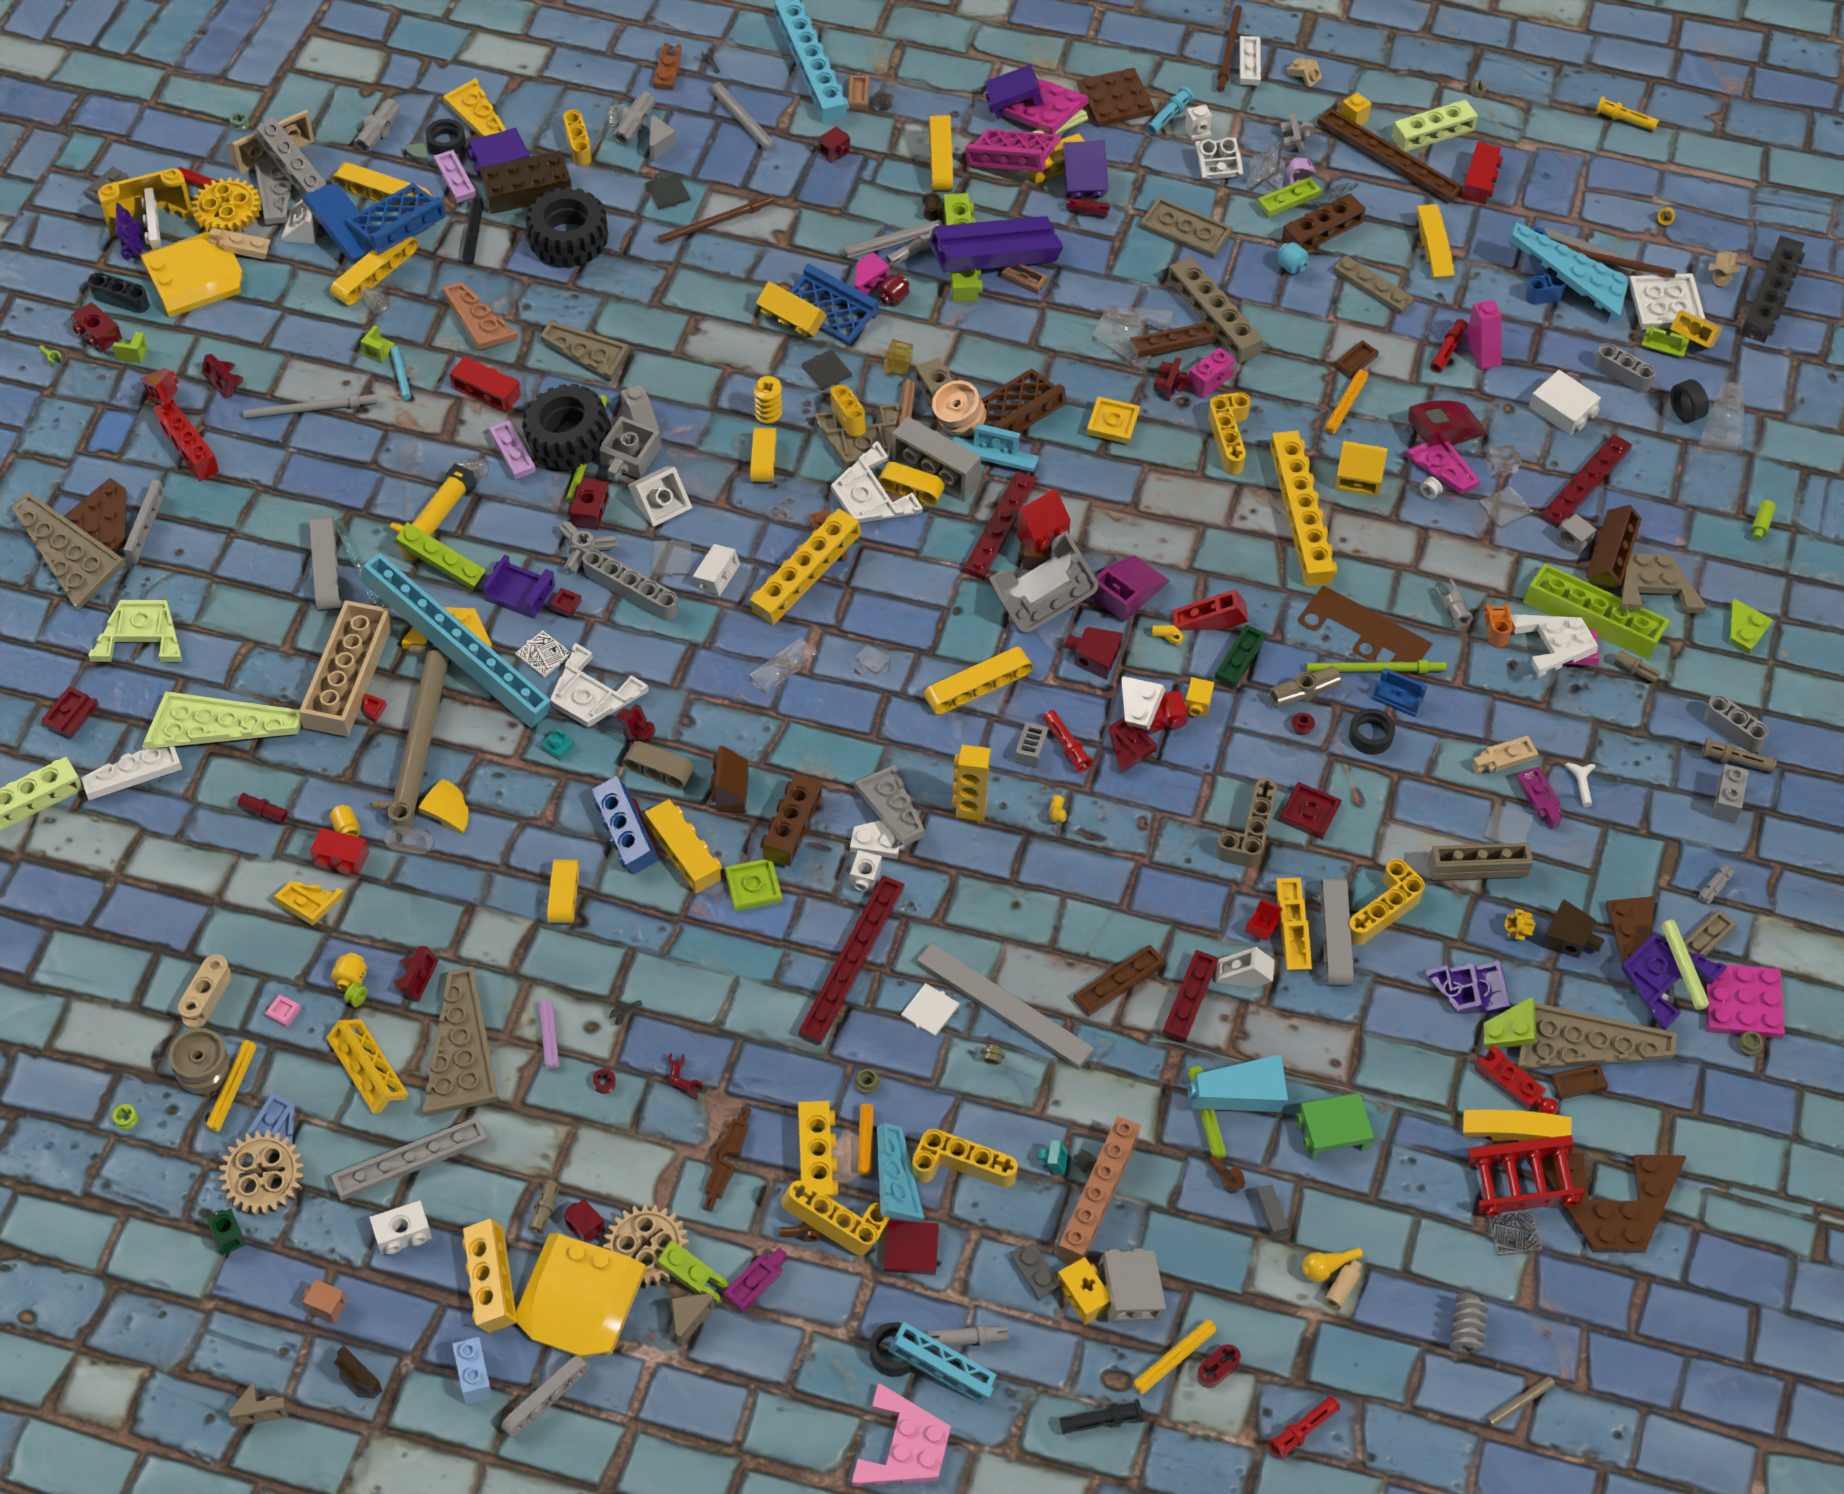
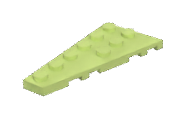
[143,692,302,749]

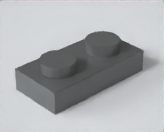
[84,166,129,205]
[1011,1243,1061,1301]

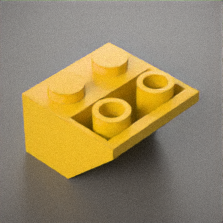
[1334,441,1388,497]

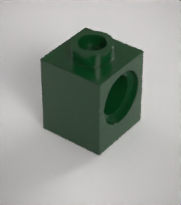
[206,1208,246,1256]

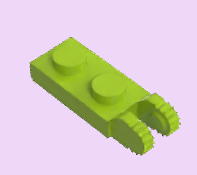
[655,1240,729,1304]

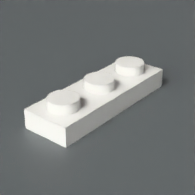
[1239,36,1261,85]
[141,188,161,250]

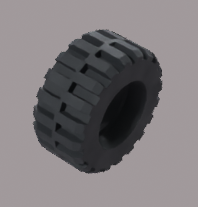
[526,187,608,267]
[522,384,611,469]

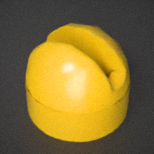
[1657,207,1675,225]

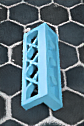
[888,1322,996,1404]

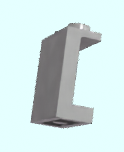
[1098,1249,1166,1322]

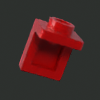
[1245,899,1283,941]

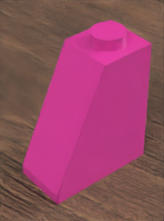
[1465,300,1502,370]

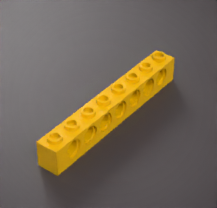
[1270,431,1337,587]

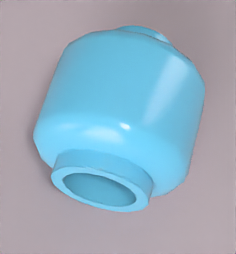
[1277,242,1309,274]

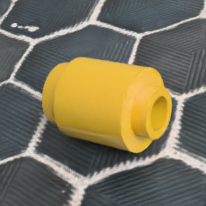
[329,805,360,837]

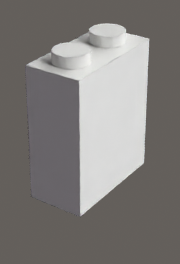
[1529,370,1601,436]

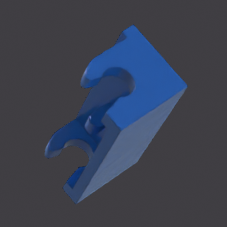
[1372,668,1428,717]

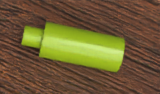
[1751,500,1776,541]

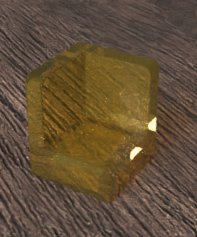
[884,339,913,377]

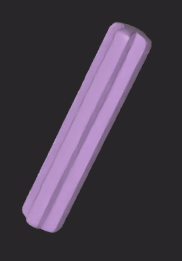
[539,1000,559,1069]

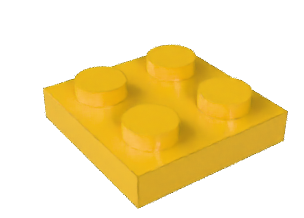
[1087,397,1140,444]

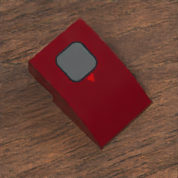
[1408,400,1487,447]

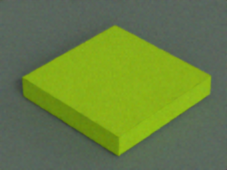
[724,859,783,912]

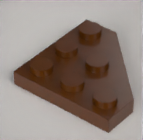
[63,478,128,553]

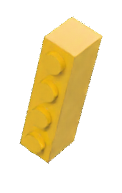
[644,799,722,894]

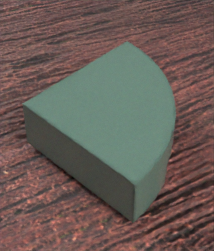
[405,143,429,163]

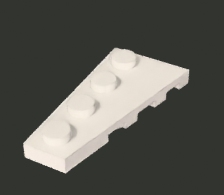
[81,745,182,800]

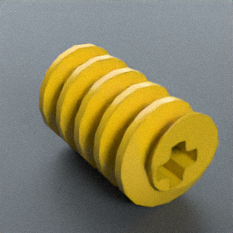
[754,376,782,424]

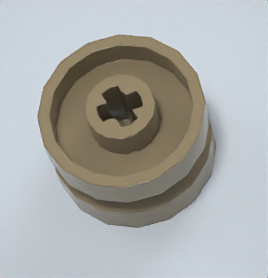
[168,1028,231,1094]

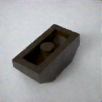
[334,1346,383,1399]

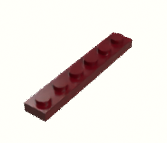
[1540,434,1633,529]
[963,471,1037,580]

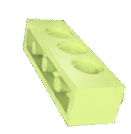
[1391,100,1478,152]
[0,757,83,830]

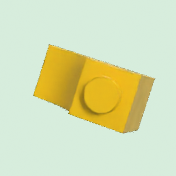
[1670,309,1723,348]

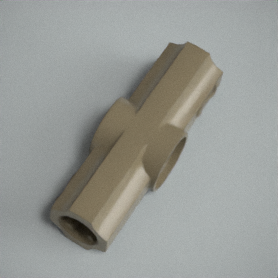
[1269,666,1341,708]

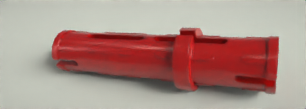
[1430,319,1468,373]

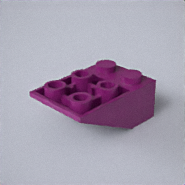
[1090,555,1169,622]

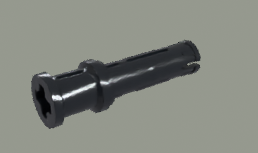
[1059,1398,1143,1435]

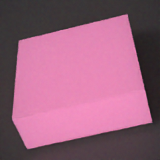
[265,994,301,1028]

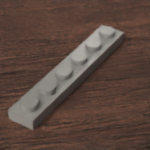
[331,1117,488,1201]

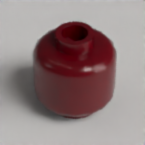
[878,274,910,306]

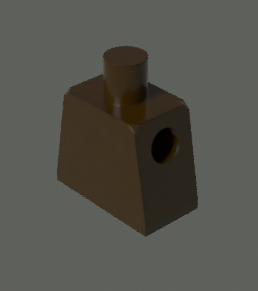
[1541,899,1605,958]

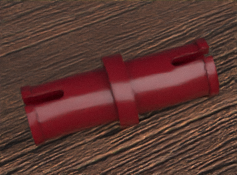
[1066,197,1110,217]
[237,792,288,824]

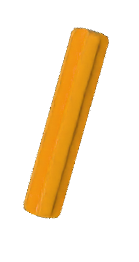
[858,1104,874,1176]

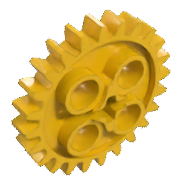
[191,177,262,232]

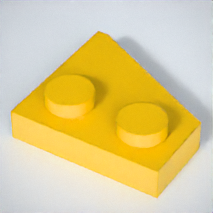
[274,881,344,926]

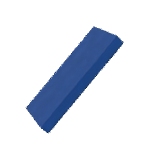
[302,182,375,263]

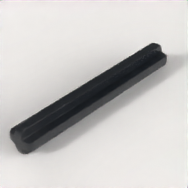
[462,198,484,265]

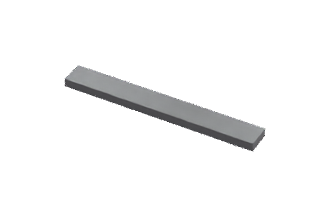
[917,943,1094,1070]

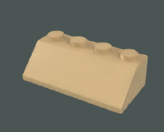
[226,109,315,175]

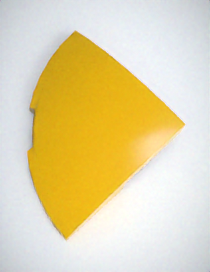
[418,779,469,834]

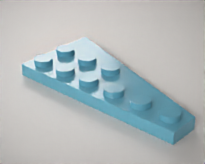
[1509,222,1629,321]

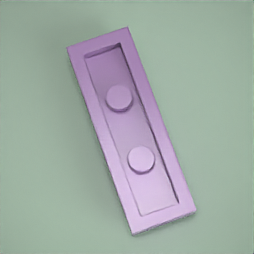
[434,150,476,203]
[489,420,536,480]

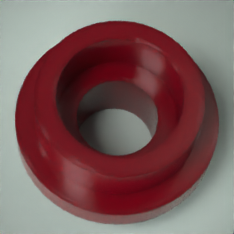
[1291,713,1315,735]

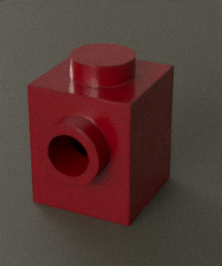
[818,126,851,163]

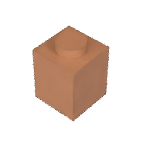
[302,1279,347,1325]

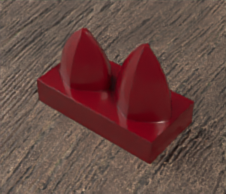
[201,354,244,398]
[394,946,439,1002]

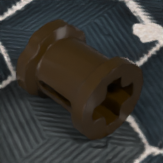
[922,192,942,221]

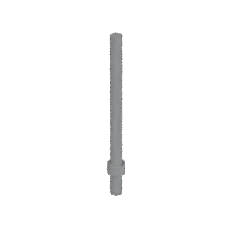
[243,394,377,419]

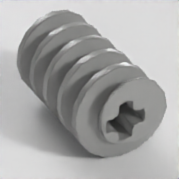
[1449,1293,1489,1354]

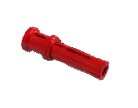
[1043,710,1093,773]
[1267,1395,1341,1460]

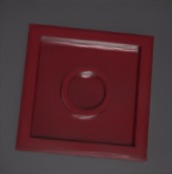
[1278,782,1342,840]
[883,1220,939,1275]

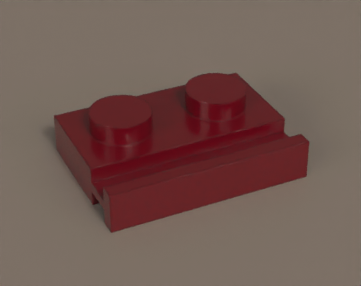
[41,686,99,739]

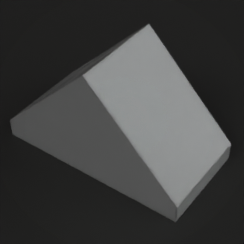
[650,116,676,160]

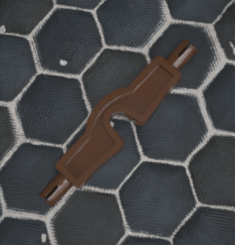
[702,1106,751,1212]

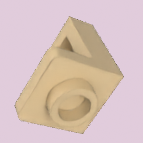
[1286,58,1322,87]

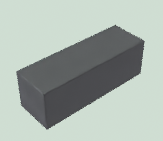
[1256,1185,1289,1238]

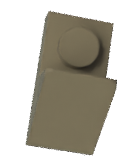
[229,1383,288,1427]

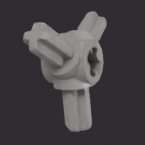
[559,521,617,574]

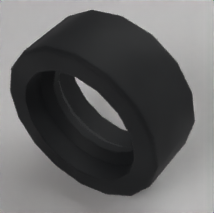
[426,118,466,155]
[1670,379,1709,423]
[1349,708,1395,755]
[869,1322,916,1377]

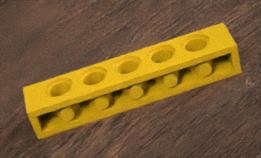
[750,508,861,626]

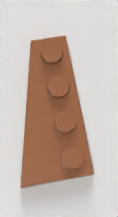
[442,282,518,350]

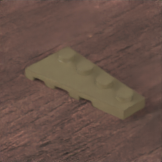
[541,321,629,381]

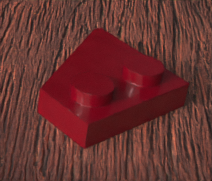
[1108,716,1158,773]

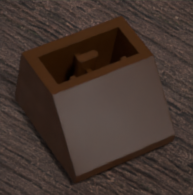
[711,746,749,813]

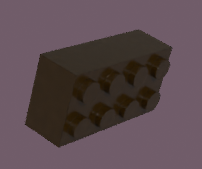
[479,151,572,214]

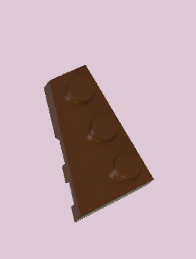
[1605,896,1654,965]

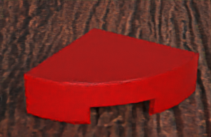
[363,693,387,723]

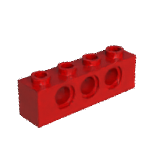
[152,399,219,482]

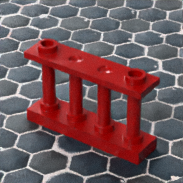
[1467,1135,1584,1217]

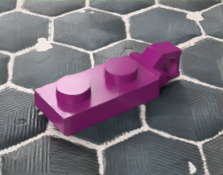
[1516,767,1562,829]
[723,1247,787,1313]

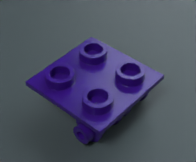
[116,203,144,259]

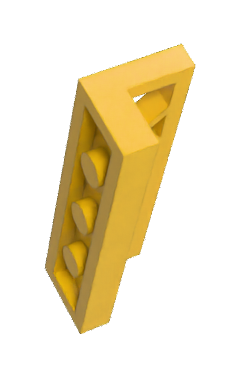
[326,1019,409,1114]

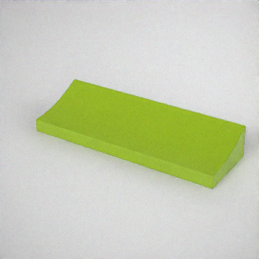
[1523,564,1670,660]

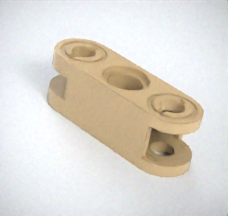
[178,954,232,1029]

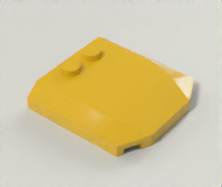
[139,231,243,318]
[516,1233,647,1358]

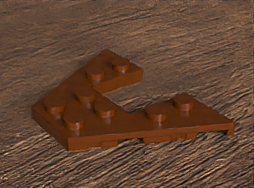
[1541,1153,1686,1253]

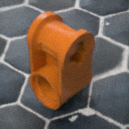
[1484,604,1512,648]

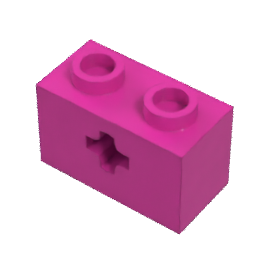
[1189,347,1235,399]

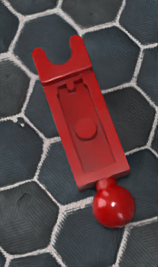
[1474,1045,1558,1115]

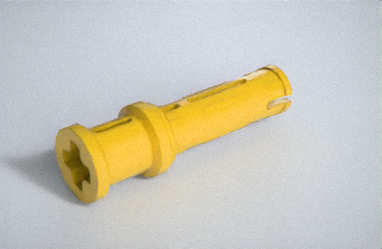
[1595,96,1659,132]

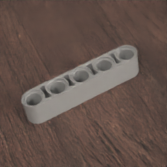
[309,516,341,611]
[582,549,678,621]
[1320,878,1353,986]

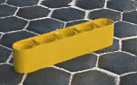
[331,162,432,213]
[330,237,418,306]
[923,647,1034,715]

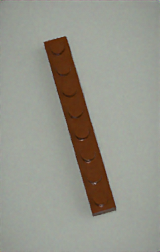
[1317,108,1463,203]

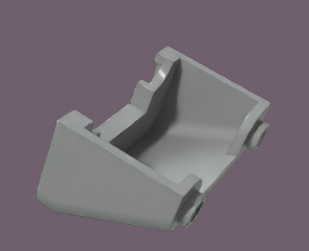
[989,531,1098,632]

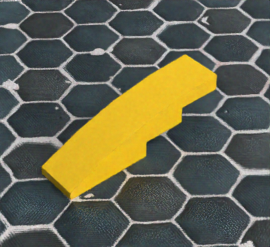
[1416,204,1455,280]
[1275,878,1312,971]
[1463,1109,1572,1142]

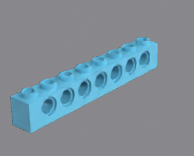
[774,0,849,124]

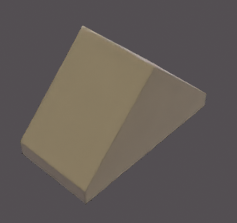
[672,1293,715,1347]

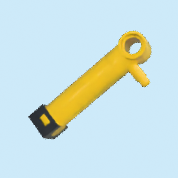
[390,463,476,560]

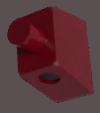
[1065,627,1123,680]

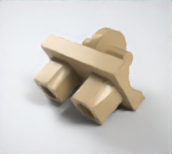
[1708,251,1741,286]

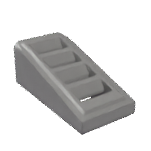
[1014,722,1049,767]

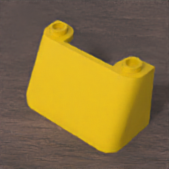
[98,168,194,237]

